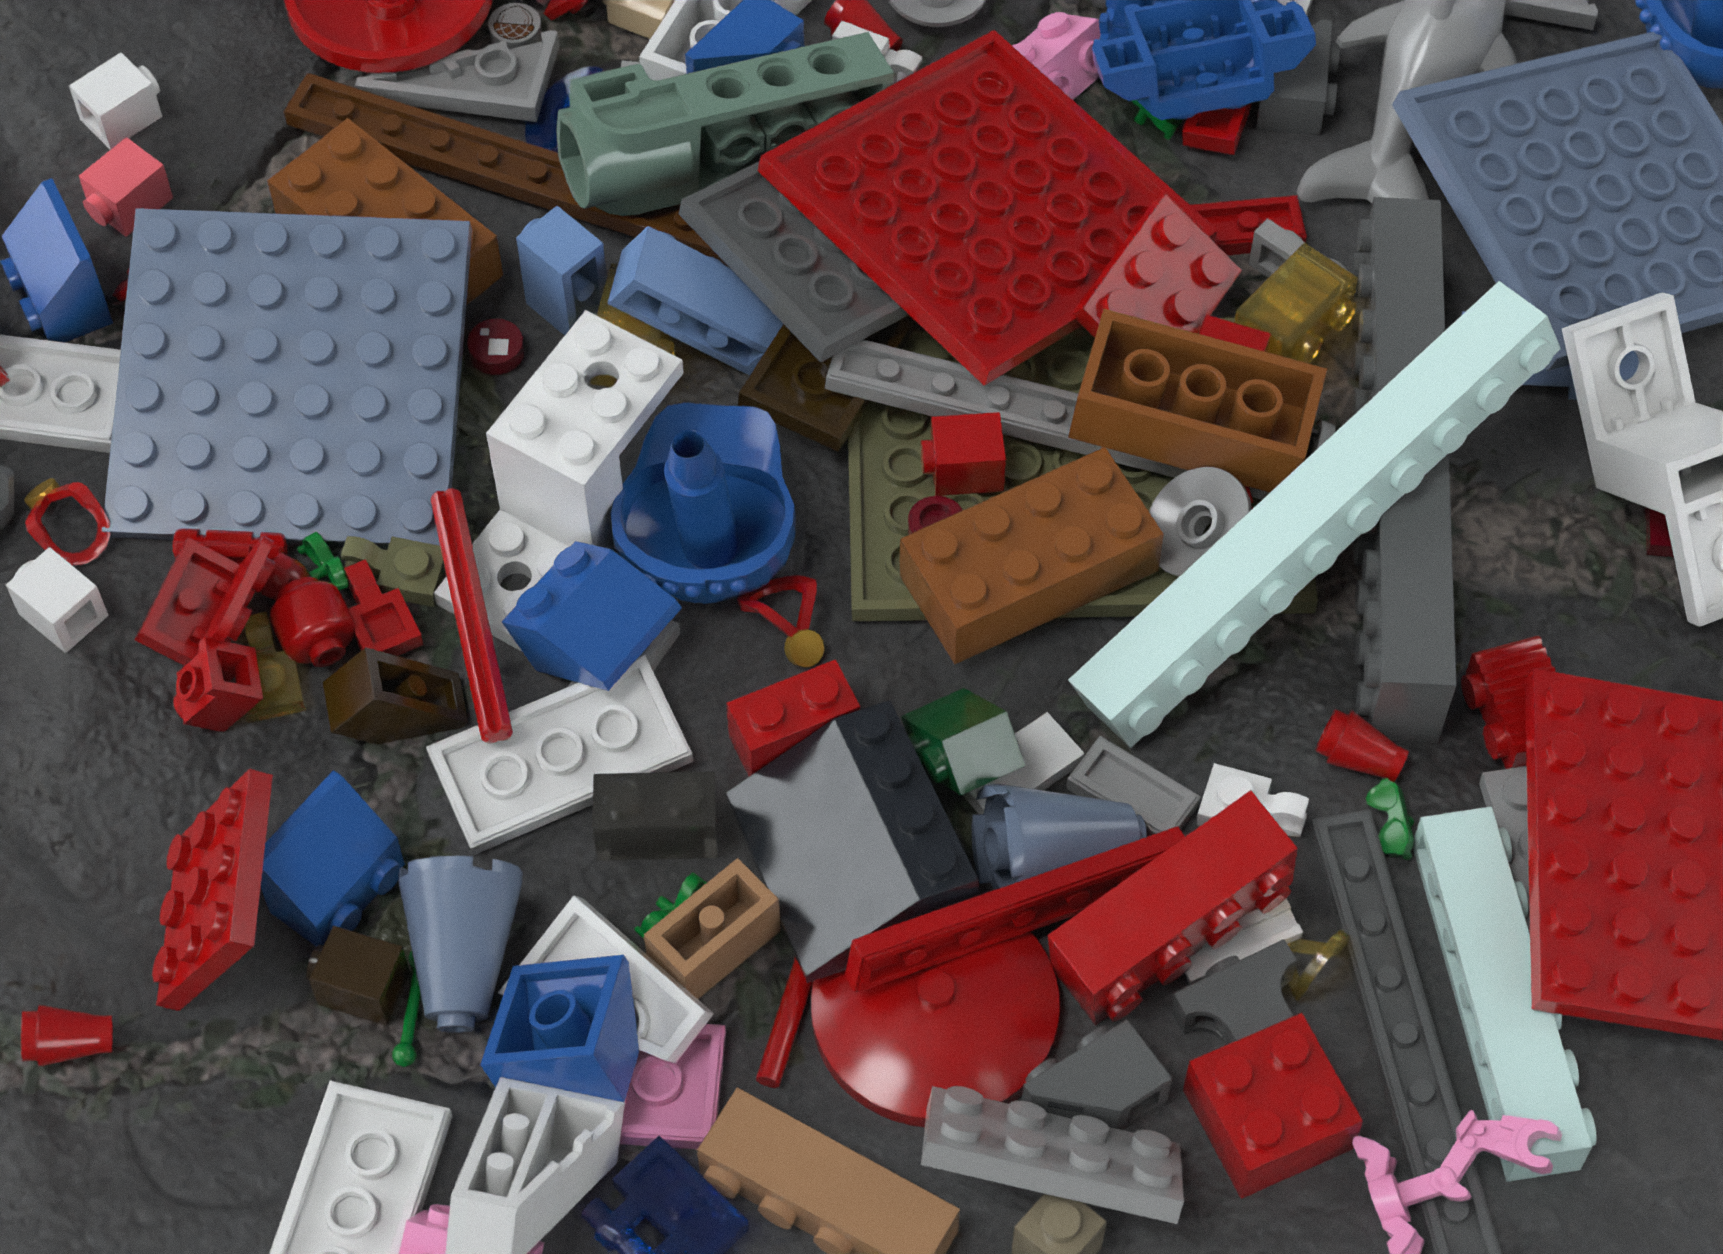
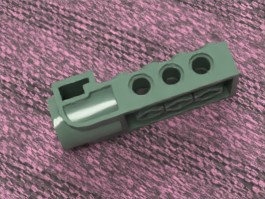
[557,32,894,216]

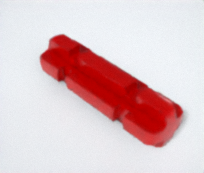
[172,528,287,564]

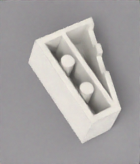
[445,1077,625,1254]

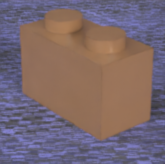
[644,858,781,999]

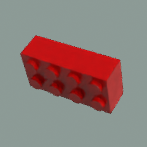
[1048,790,1298,1026]

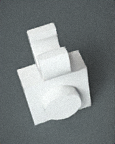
[1197,763,1309,837]

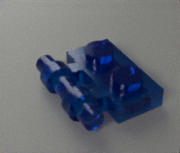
[581,1136,749,1254]

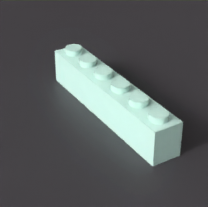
[1413,806,1596,1182]

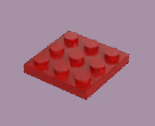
[152,769,273,1011]

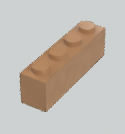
[697,1087,960,1254]

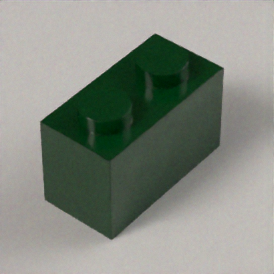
[901,688,1026,796]

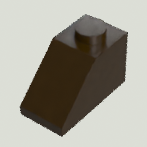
[323,648,468,745]

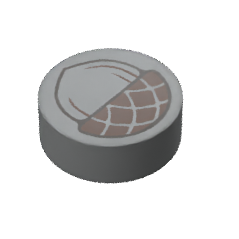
[488,3,542,49]

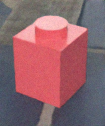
[79,137,173,237]

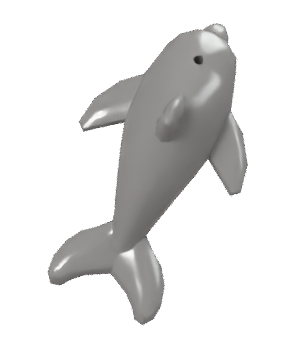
[1297,0,1517,203]

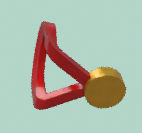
[24,478,111,565]
[737,575,824,667]

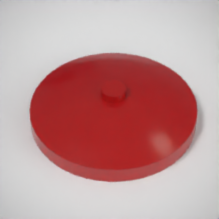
[284,0,492,73]
[811,931,1060,1127]

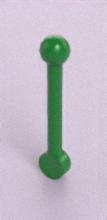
[392,951,421,1067]

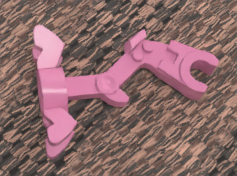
[1353,1110,1562,1254]

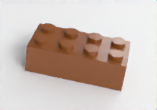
[267,118,503,306]
[1068,309,1327,492]
[899,447,1164,664]

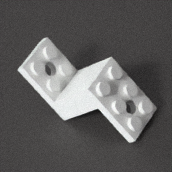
[1562,293,1723,627]
[434,310,684,651]

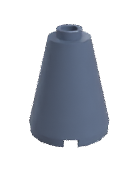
[971,784,1147,890]
[398,856,523,1033]

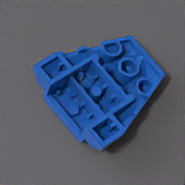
[1092,0,1316,120]

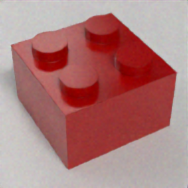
[1183,1013,1363,1199]

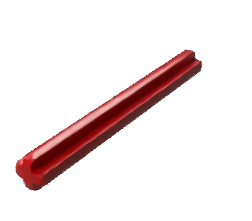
[430,488,513,744]

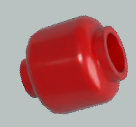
[269,577,355,667]

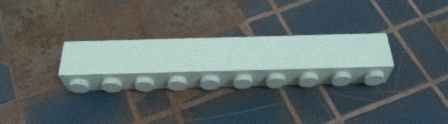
[1068,281,1561,748]

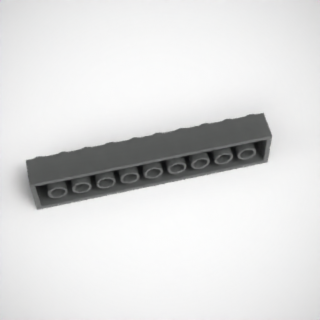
[1350,197,1456,743]

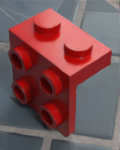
[134,536,275,666]

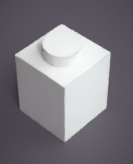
[69,53,162,150]
[6,547,109,653]

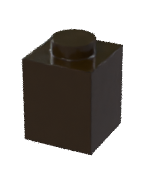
[306,926,410,1026]

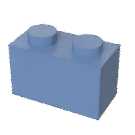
[516,206,611,336]

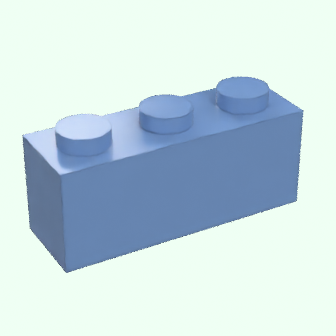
[607,226,783,376]

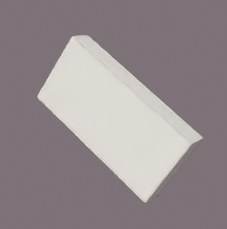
[963,712,1085,814]

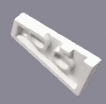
[498,896,714,1063]

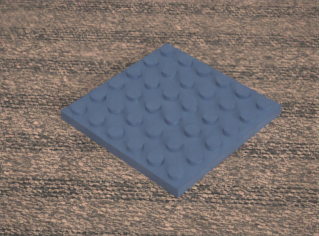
[1392,32,1723,371]
[102,208,472,549]

